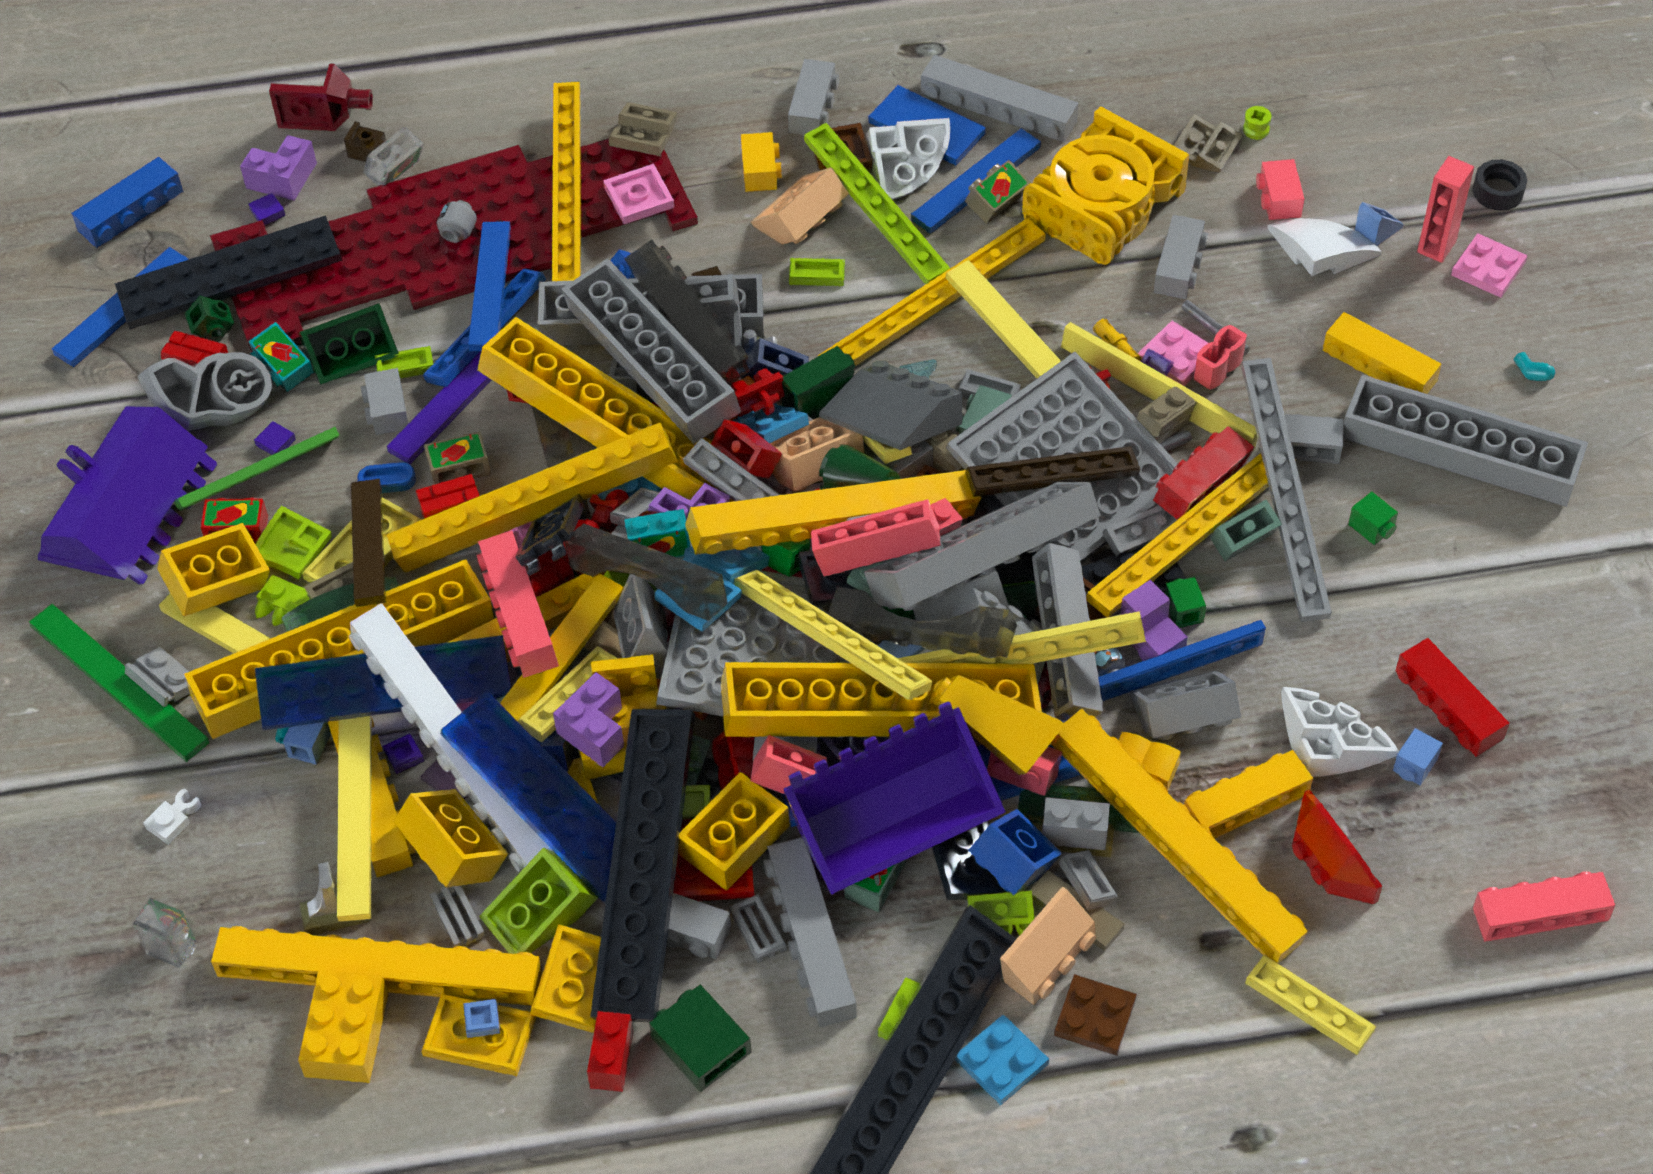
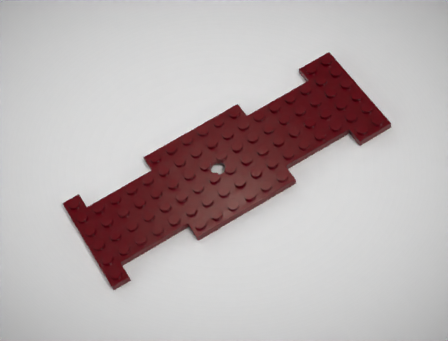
[210,139,698,352]

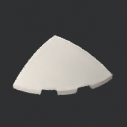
[866,118,950,200]
[1267,218,1382,276]
[1281,687,1399,777]

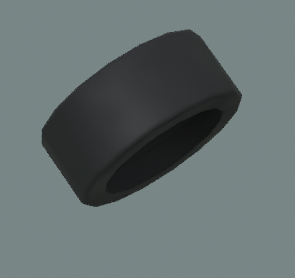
[1472,159,1528,211]

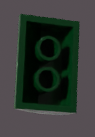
[298,303,400,385]

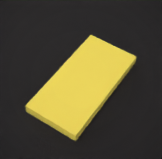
[302,497,422,583]

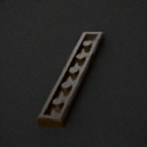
[965,446,1141,497]
[351,478,386,607]

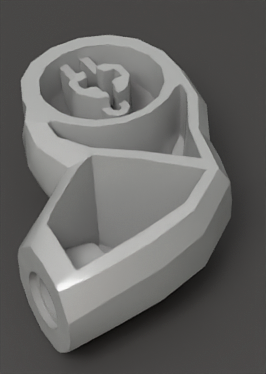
[138,352,272,431]

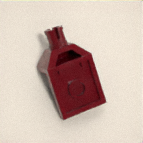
[269,63,373,131]

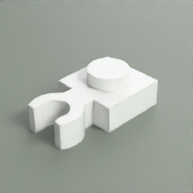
[143,788,201,845]

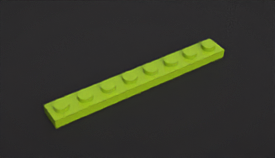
[804,123,950,285]

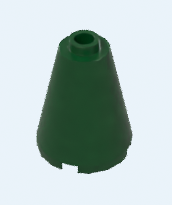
[819,444,900,490]

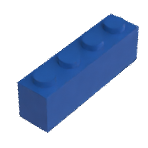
[71,157,183,248]

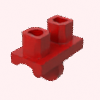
[731,368,784,417]
[589,489,629,539]

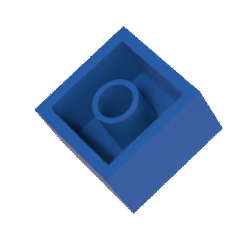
[968,809,1062,895]

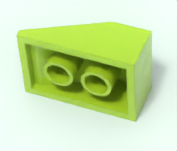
[479,848,598,954]

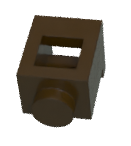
[344,121,389,165]

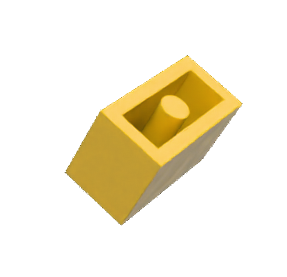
[741,132,782,192]

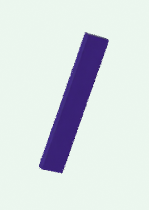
[387,351,492,465]

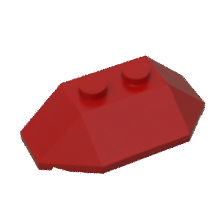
[1292,789,1383,904]

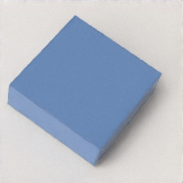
[463,999,500,1038]

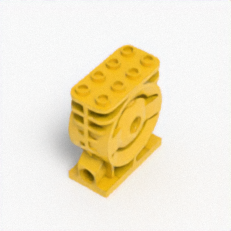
[1022,106,1190,265]

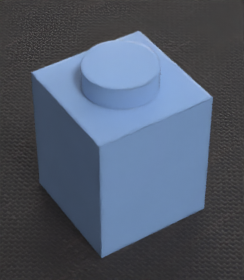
[283,711,331,765]
[1393,728,1443,786]

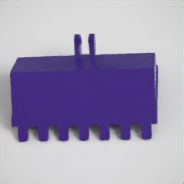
[37,406,217,585]
[784,701,1006,894]

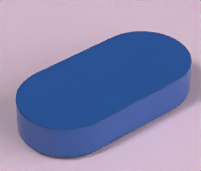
[357,462,416,493]

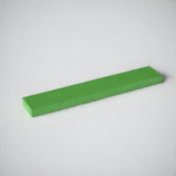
[174,427,340,511]

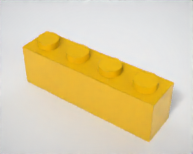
[1322,312,1442,394]
[1184,750,1313,839]

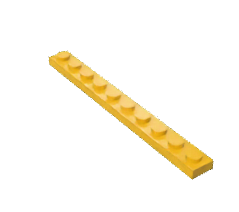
[552,82,581,281]
[818,218,1046,366]
[1086,453,1296,618]

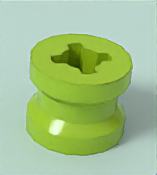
[1243,106,1272,140]

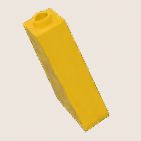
[932,675,1065,775]

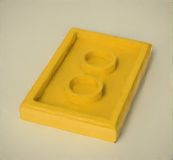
[530,924,601,1033]
[421,993,536,1076]

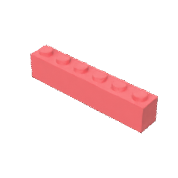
[476,530,559,678]

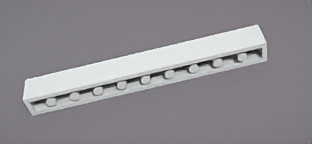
[349,603,561,871]

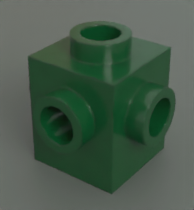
[185,296,234,342]

